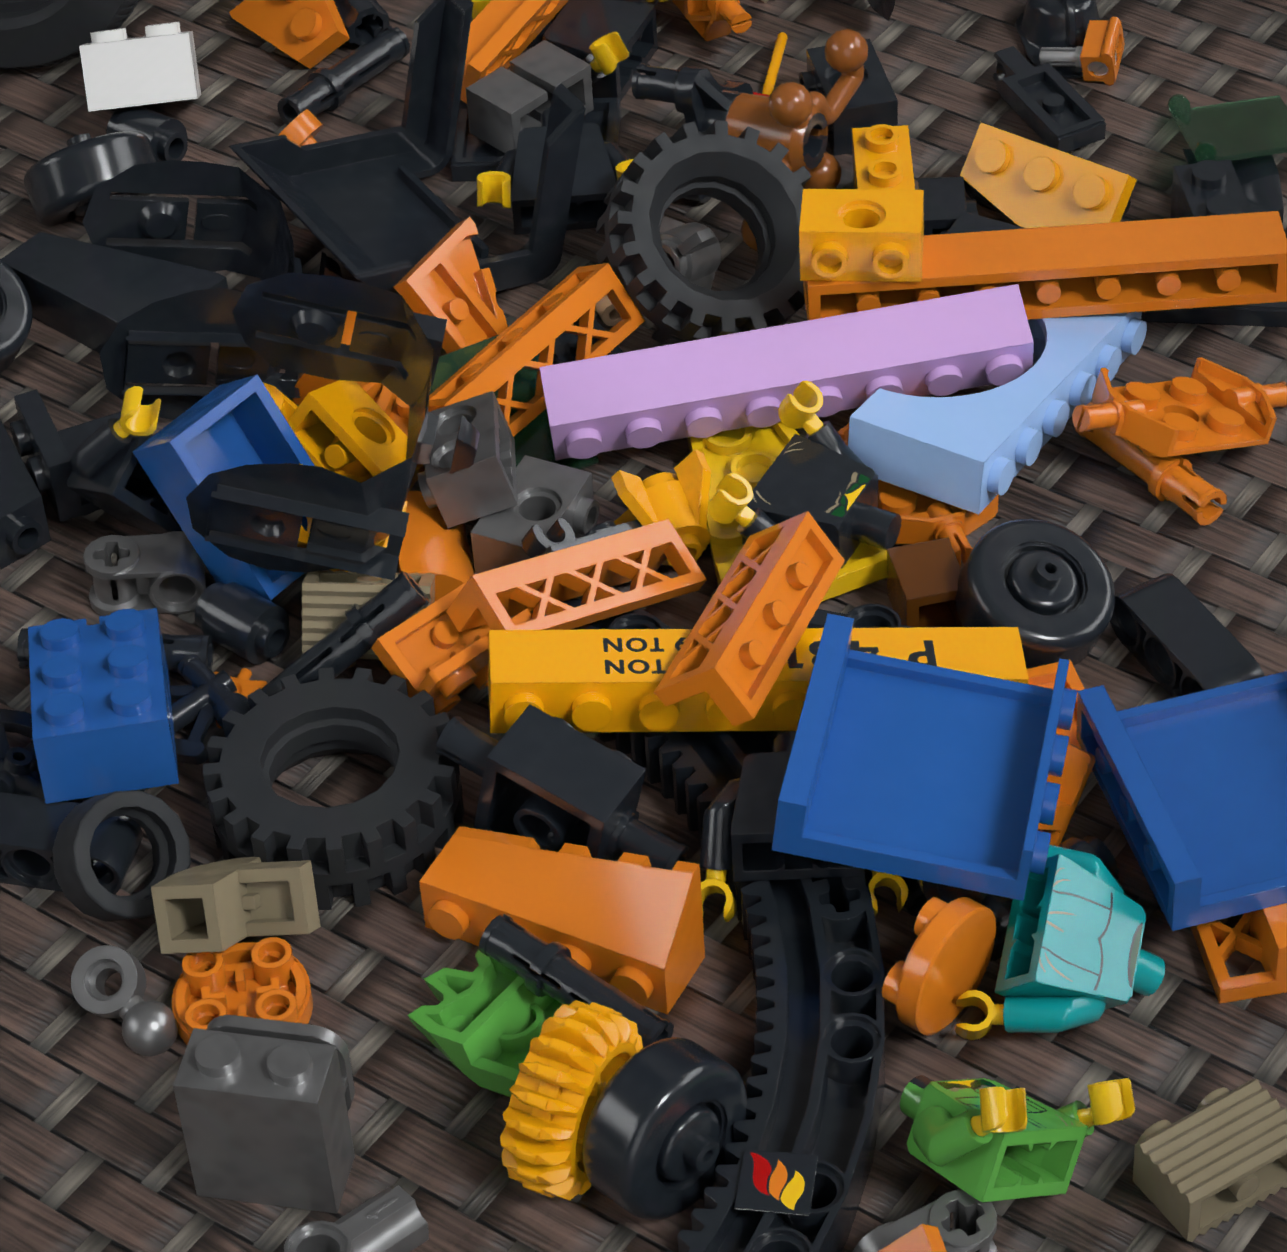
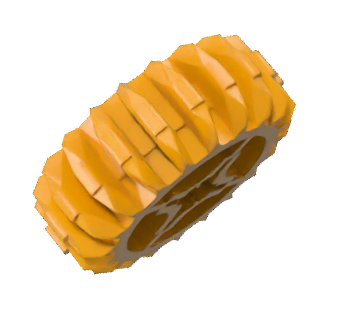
[500,1000,643,1201]

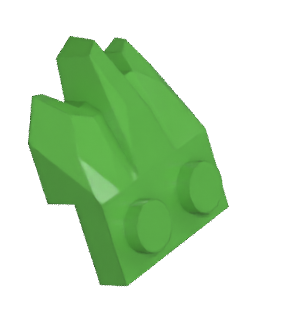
[407,949,563,1098]

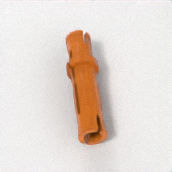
[1074,401,1227,526]

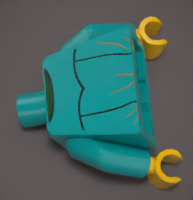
[955,844,1165,1040]

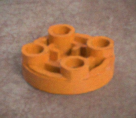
[882,897,996,1036]
[172,937,313,1045]

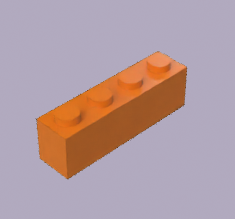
[419,826,705,1015]

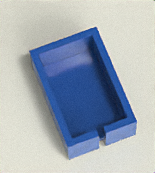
[133,374,315,600]
[28,608,179,804]

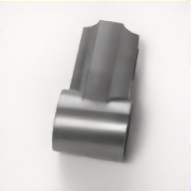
[284,1185,429,1252]

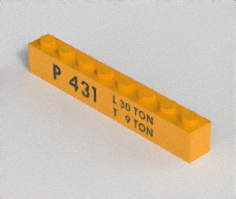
[488,627,1029,733]

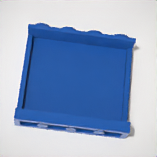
[772,613,1078,901]
[1076,671,1287,931]

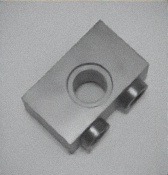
[470,455,599,574]

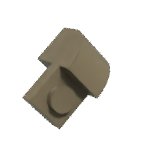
[151,857,321,954]

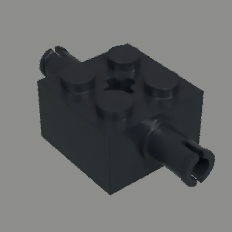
[435,704,689,870]

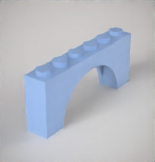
[848,312,1147,515]

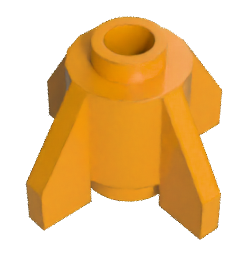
[611,449,711,566]

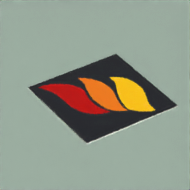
[734,1149,818,1216]

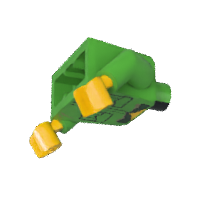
[900,1075,1135,1202]

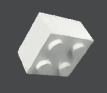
[79,22,201,112]

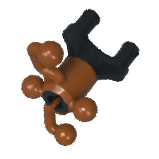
[631,29,868,252]

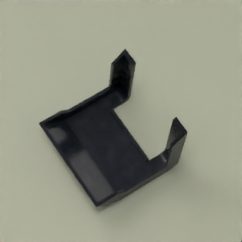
[229,0,586,311]

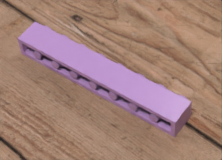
[539,284,1034,460]

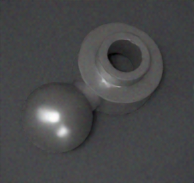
[71,945,178,1056]

